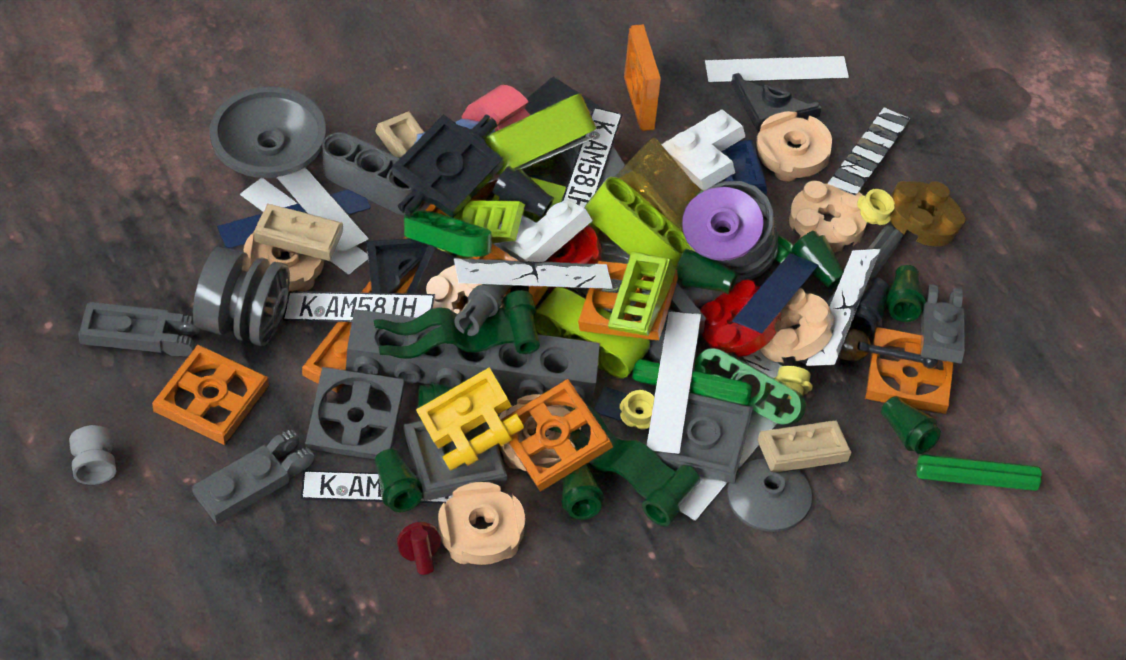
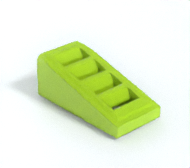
[446,201,525,244]
[608,252,676,336]

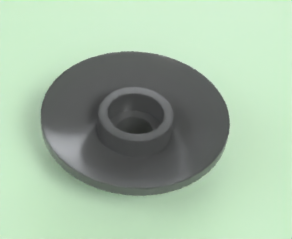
[727,458,812,532]

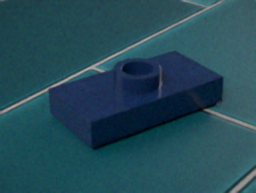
[721,140,767,196]

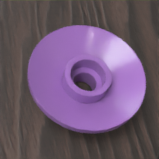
[682,187,763,261]

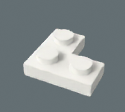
[660,109,745,191]
[494,198,593,262]

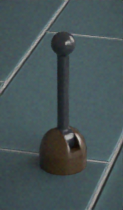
[839,328,939,369]

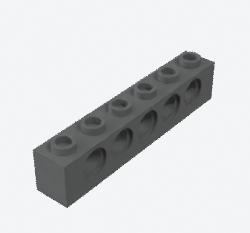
[346,309,600,407]

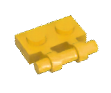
[416,367,525,471]

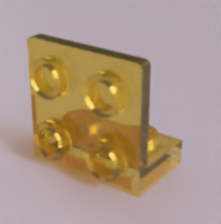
[615,138,700,231]

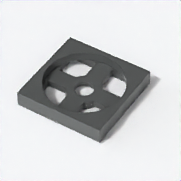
[305,367,405,460]

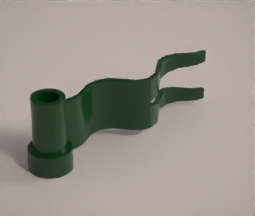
[373,291,540,359]
[548,405,701,527]

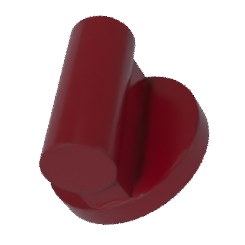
[397,522,441,575]

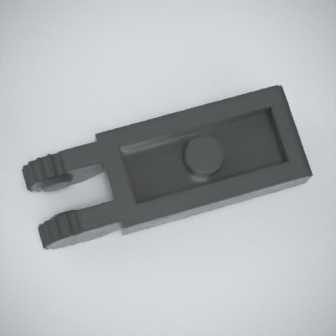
[921,284,965,364]
[78,302,199,357]
[192,429,315,524]

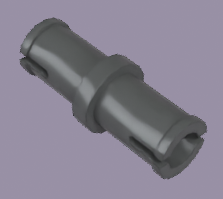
[455,284,513,336]

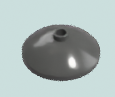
[210,86,326,178]

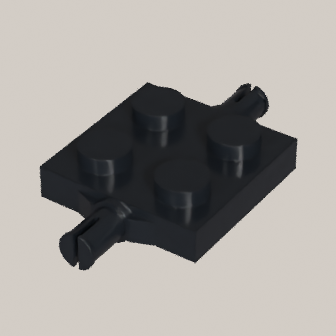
[392,114,504,218]

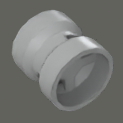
[69,425,116,485]

